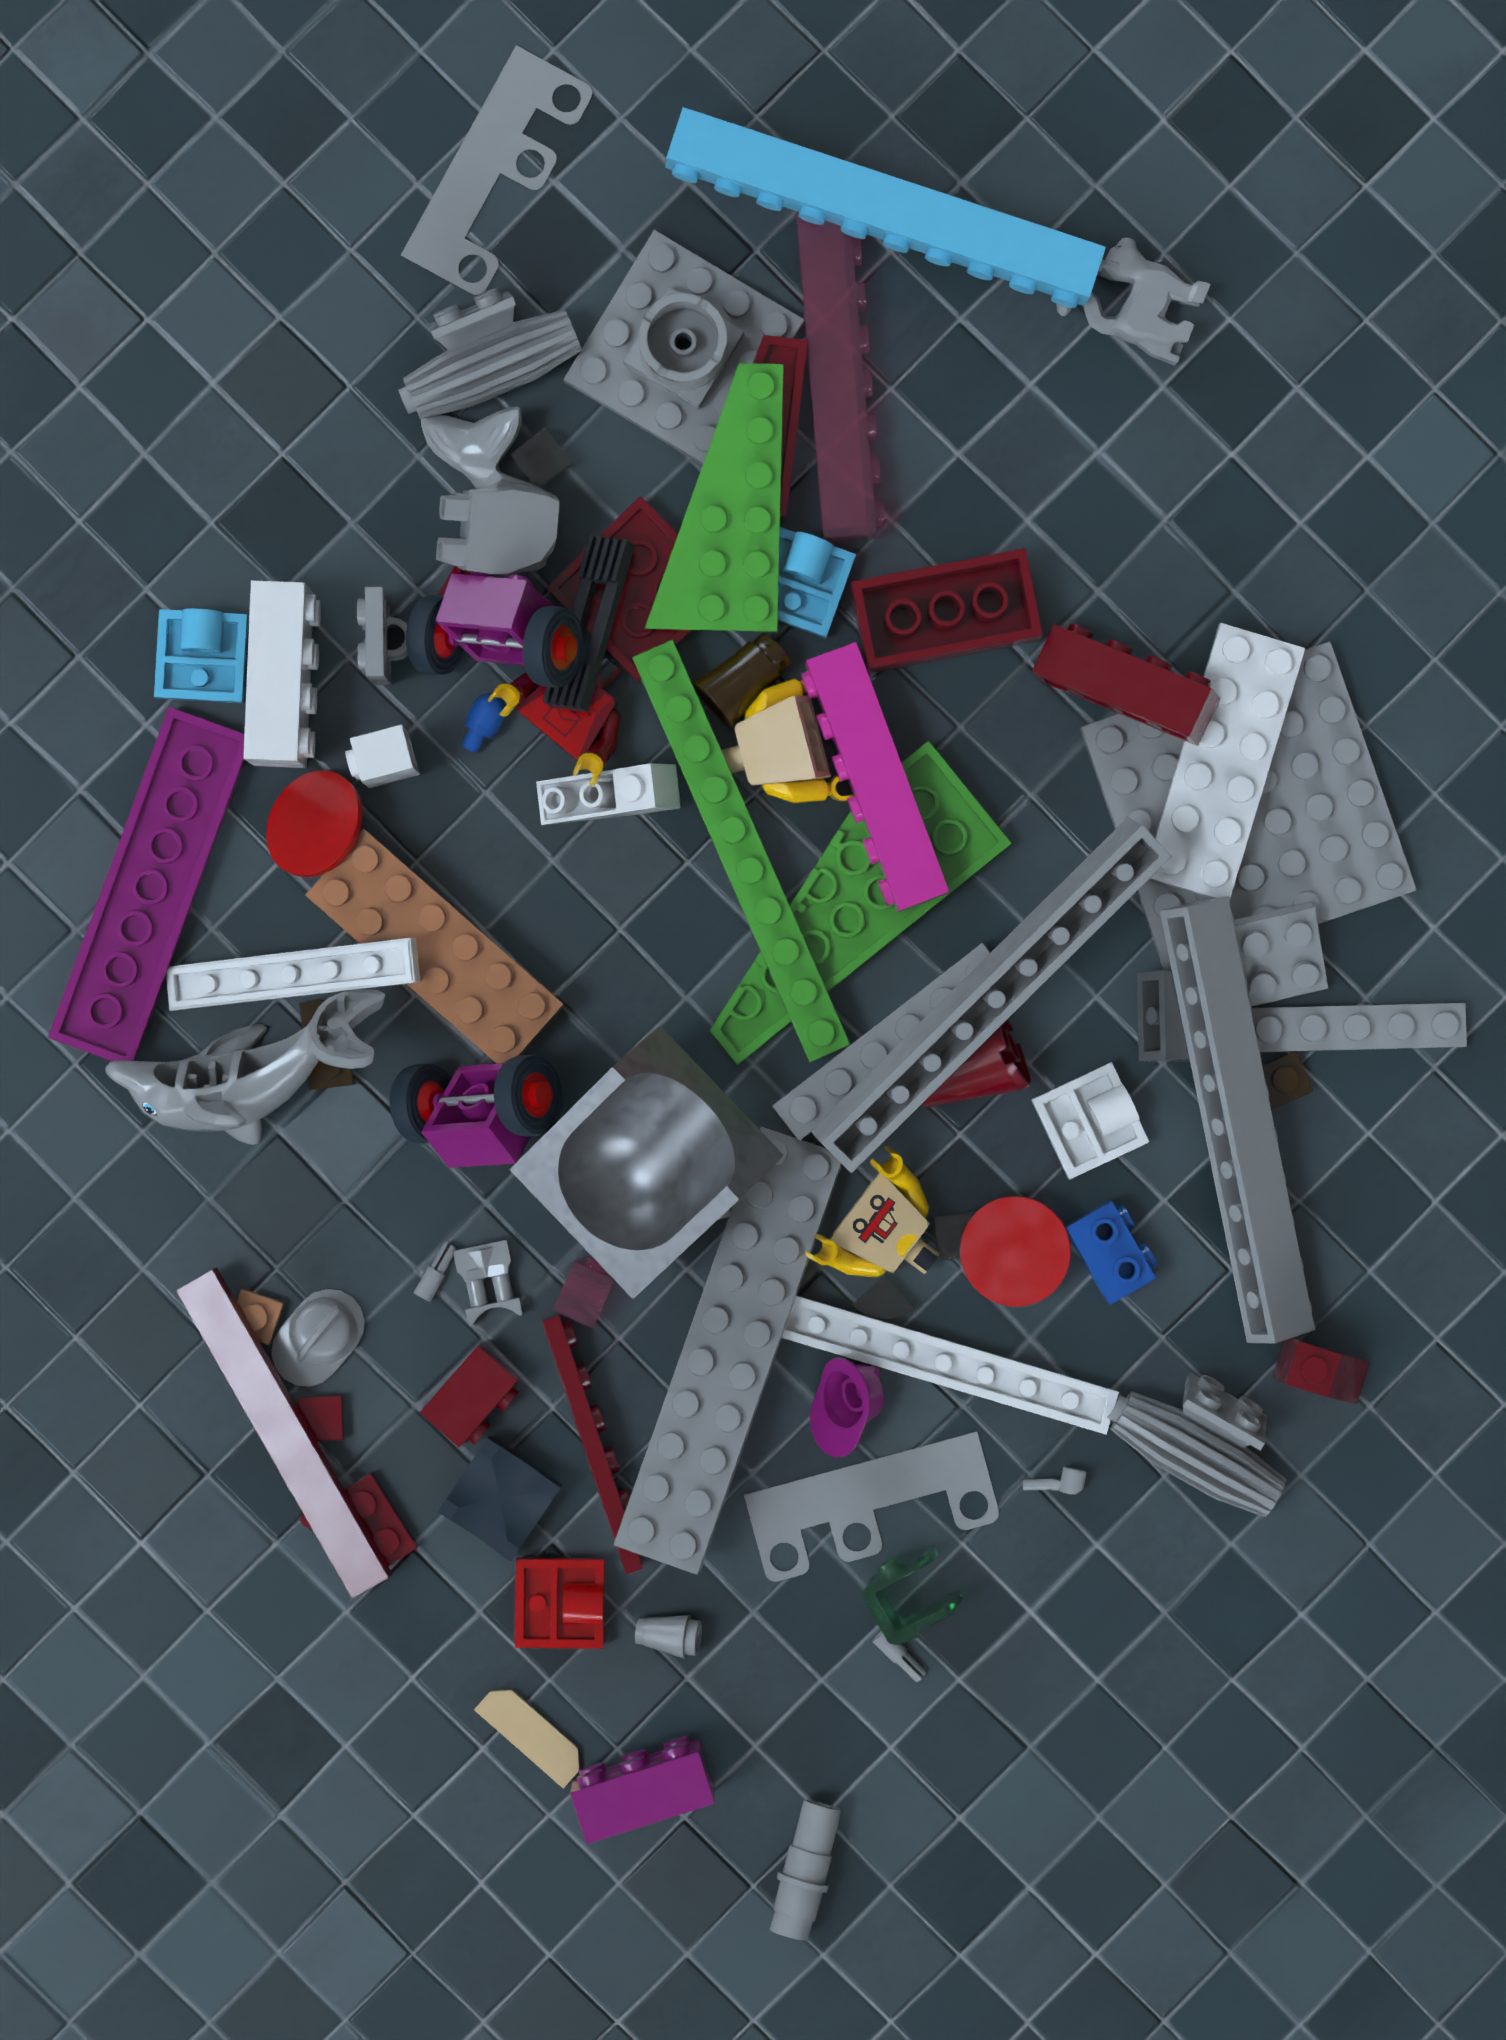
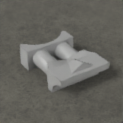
[453,1239,523,1326]

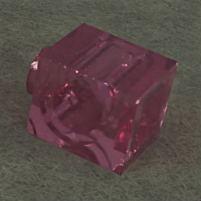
[553,1256,615,1328]

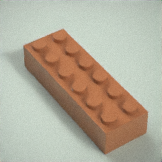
[305,829,566,1064]

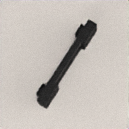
[542,535,635,713]

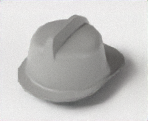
[271,1289,365,1387]

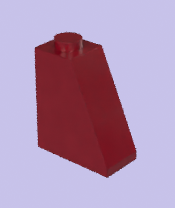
[1272,1338,1370,1404]

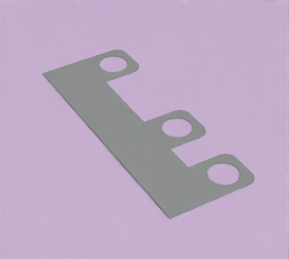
[401,45,593,295]
[744,1432,999,1582]

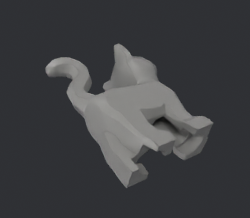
[1056,238,1210,366]

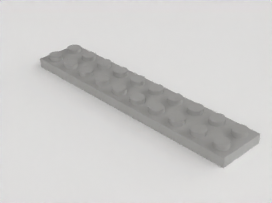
[614,1127,842,1575]

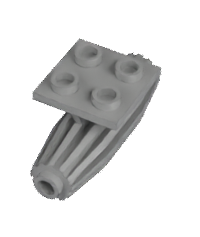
[398,287,582,419]
[1107,1372,1287,1517]

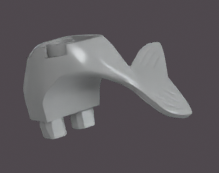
[421,406,559,575]

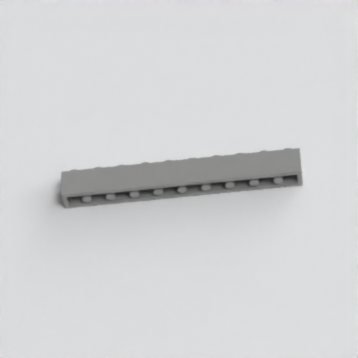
[811,817,1172,1173]
[1160,897,1315,1343]

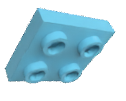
[778,527,856,639]
[154,608,249,704]

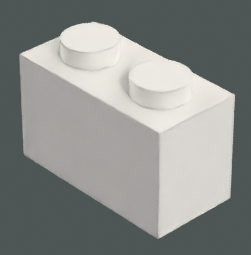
[345,725,420,788]

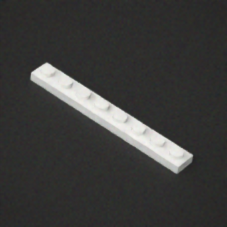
[782,1296,1119,1435]

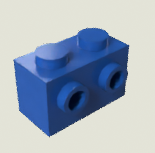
[1065,1200,1158,1305]

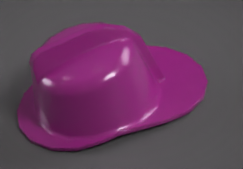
[810,1358,884,1457]

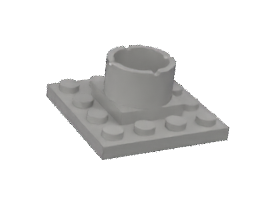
[564,230,804,465]

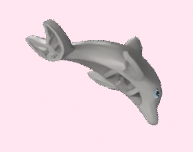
[105,989,386,1145]

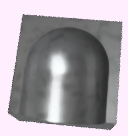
[509,1026,784,1299]

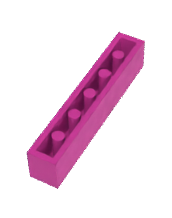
[801,642,949,913]

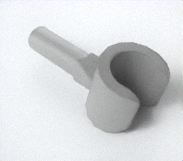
[1023,1467,1086,1494]

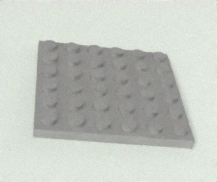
[1080,642,1417,970]

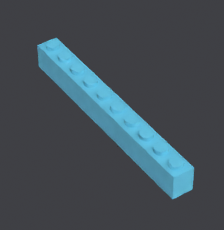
[665,107,1106,308]

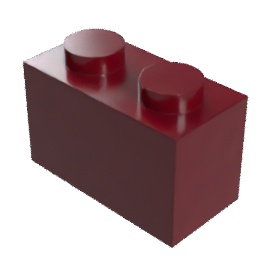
[419,1343,520,1447]

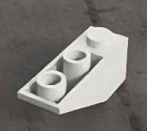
[536,763,681,825]

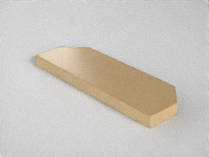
[474,1689,580,1789]

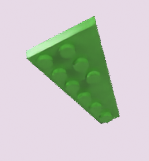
[645,363,783,632]

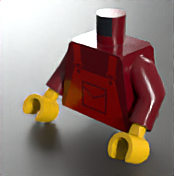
[488,657,621,786]

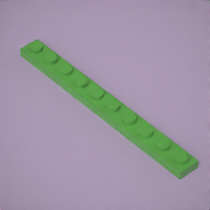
[632,640,850,1063]

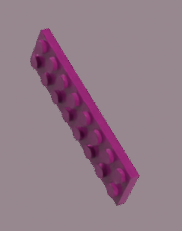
[48,707,245,1061]

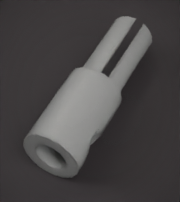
[413,1241,457,1302]
[872,1627,926,1682]

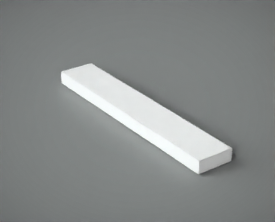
[166,938,421,1011]

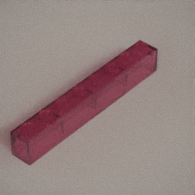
[795,211,884,543]

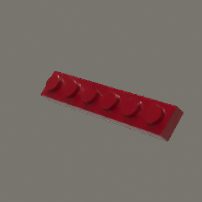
[541,1315,645,1574]

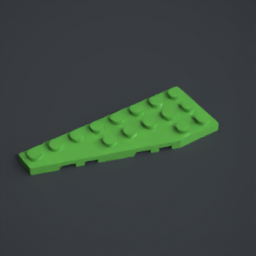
[710,741,1012,1065]

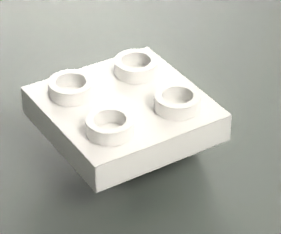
[1031,1062,1149,1180]

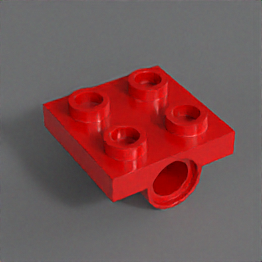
[515,1557,605,1649]

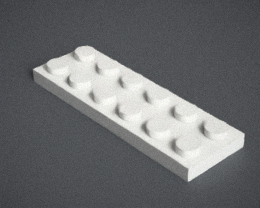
[1150,623,1305,901]

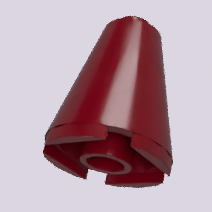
[922,1019,1032,1107]

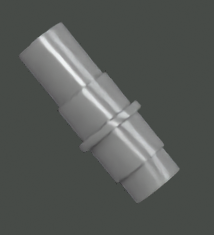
[770,1799,842,1941]

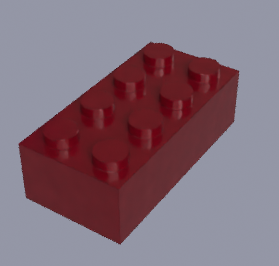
[850,548,1042,674]

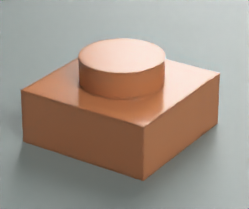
[237,1289,285,1345]

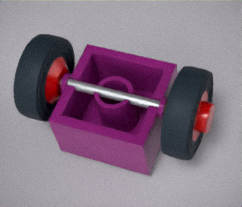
[406,571,583,687]
[390,1055,562,1168]

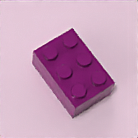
[570,1736,715,1844]

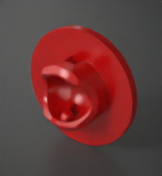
[266,770,363,878]
[960,1196,1071,1307]

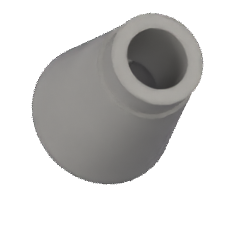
[635,1615,702,1659]

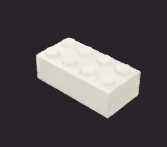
[243,580,321,768]

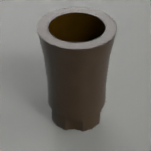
[692,632,791,729]

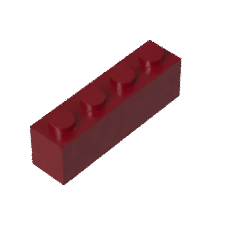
[1032,624,1220,746]

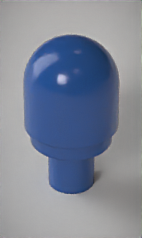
[461,693,506,753]

